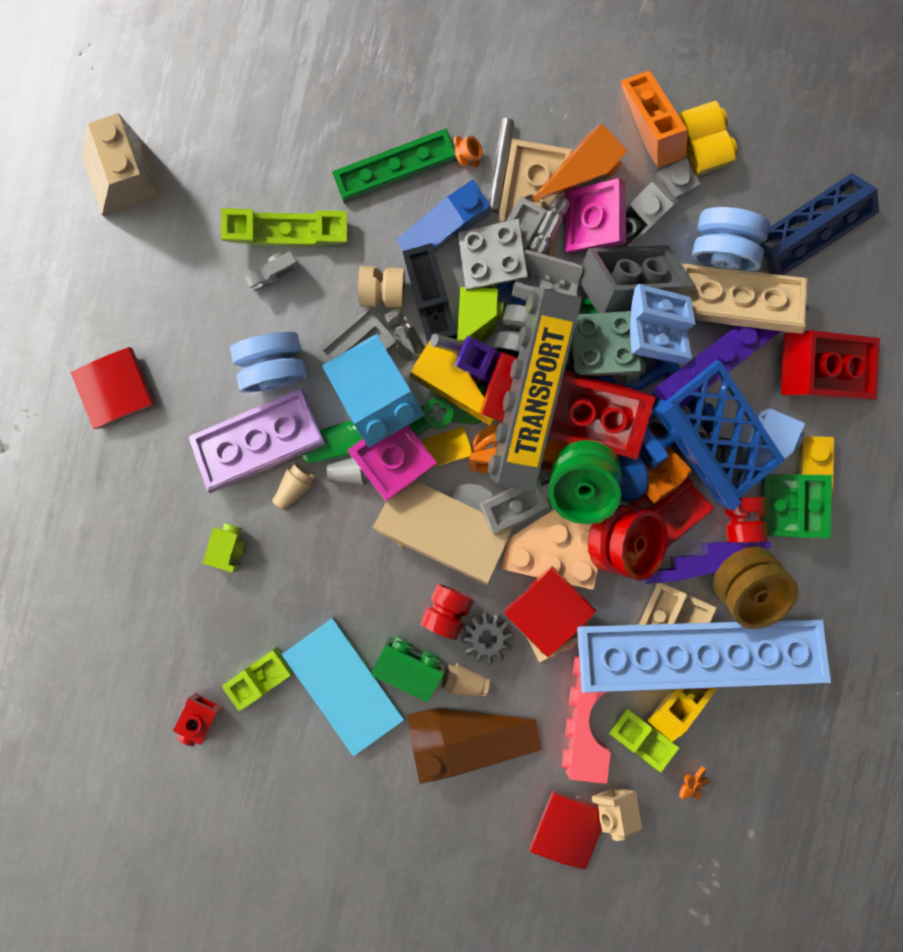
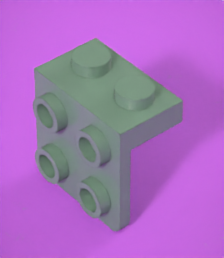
[572,311,645,386]

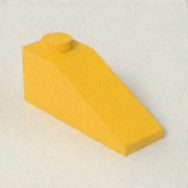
[410,341,494,426]
[647,688,718,742]

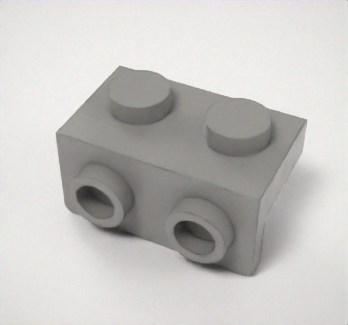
[512,249,583,301]

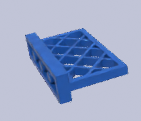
[652,360,785,511]

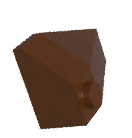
[408,707,542,784]

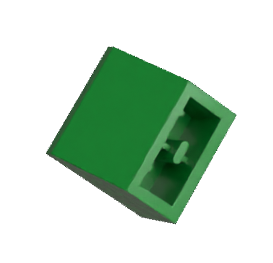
[371,636,444,703]

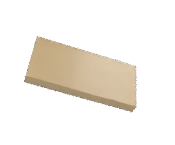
[497,139,573,257]
[682,264,808,334]
[372,481,513,585]

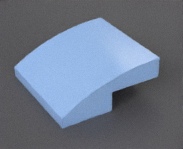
[630,284,695,365]

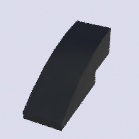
[402,243,458,344]

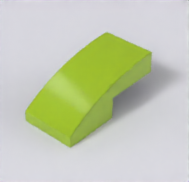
[221,647,294,711]
[609,708,680,773]

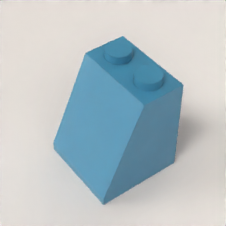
[322,334,424,447]

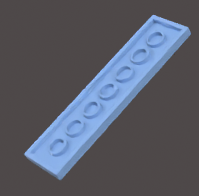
[577,619,831,693]

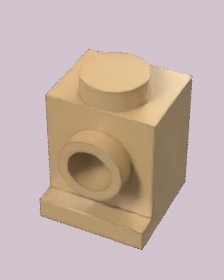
[592,787,642,841]

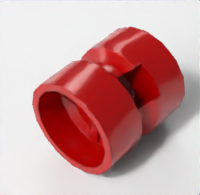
[724,497,768,542]
[420,583,474,640]

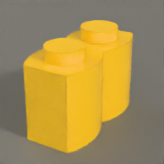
[679,101,738,177]

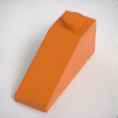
[621,70,687,168]
[532,123,628,202]

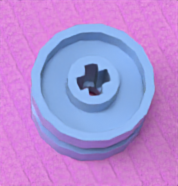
[691,207,770,272]
[230,332,308,393]

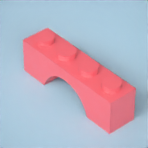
[562,656,611,784]

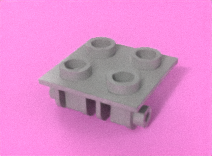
[458,219,528,290]

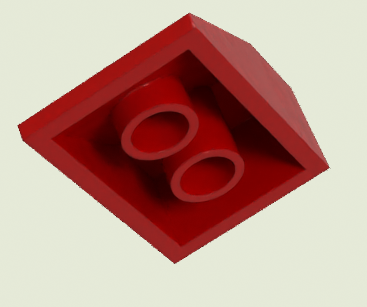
[781,330,880,400]
[548,369,655,459]

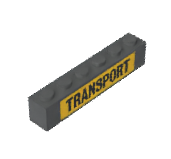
[488,287,582,491]

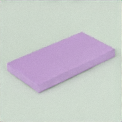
[189,388,325,494]

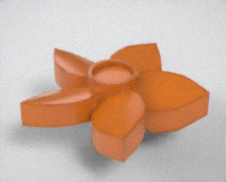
[679,766,712,800]

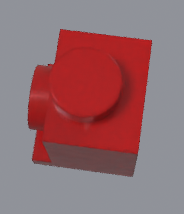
[173,693,223,746]

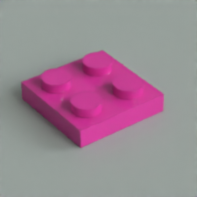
[566,178,626,254]
[348,425,437,502]

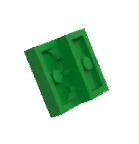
[763,474,832,538]

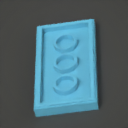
[281,617,405,756]

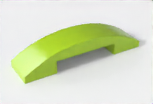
[221,208,347,246]

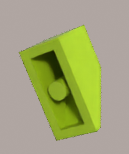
[457,287,503,356]

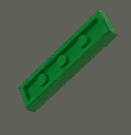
[332,128,457,203]

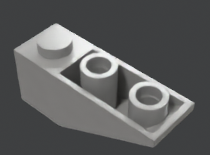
[612,180,679,247]

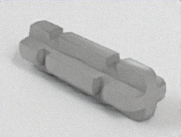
[530,196,570,254]

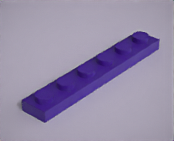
[653,305,809,409]

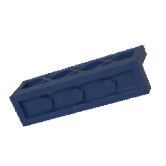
[760,173,879,275]

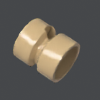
[358,266,405,309]

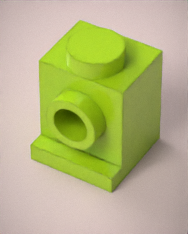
[202,523,245,573]

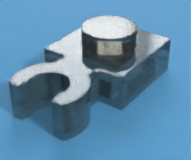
[384,309,425,362]

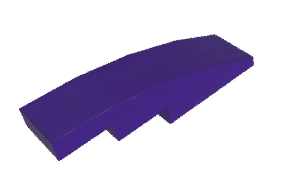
[640,541,771,584]

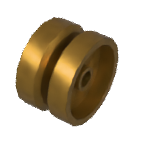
[713,546,799,629]

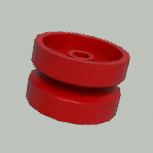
[588,505,668,581]

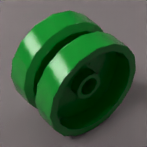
[548,440,622,525]

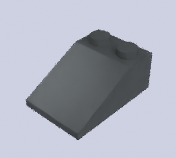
[579,245,696,313]

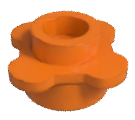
[454,136,483,168]

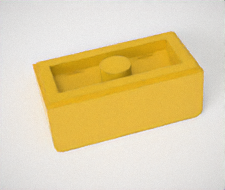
[420,427,472,468]

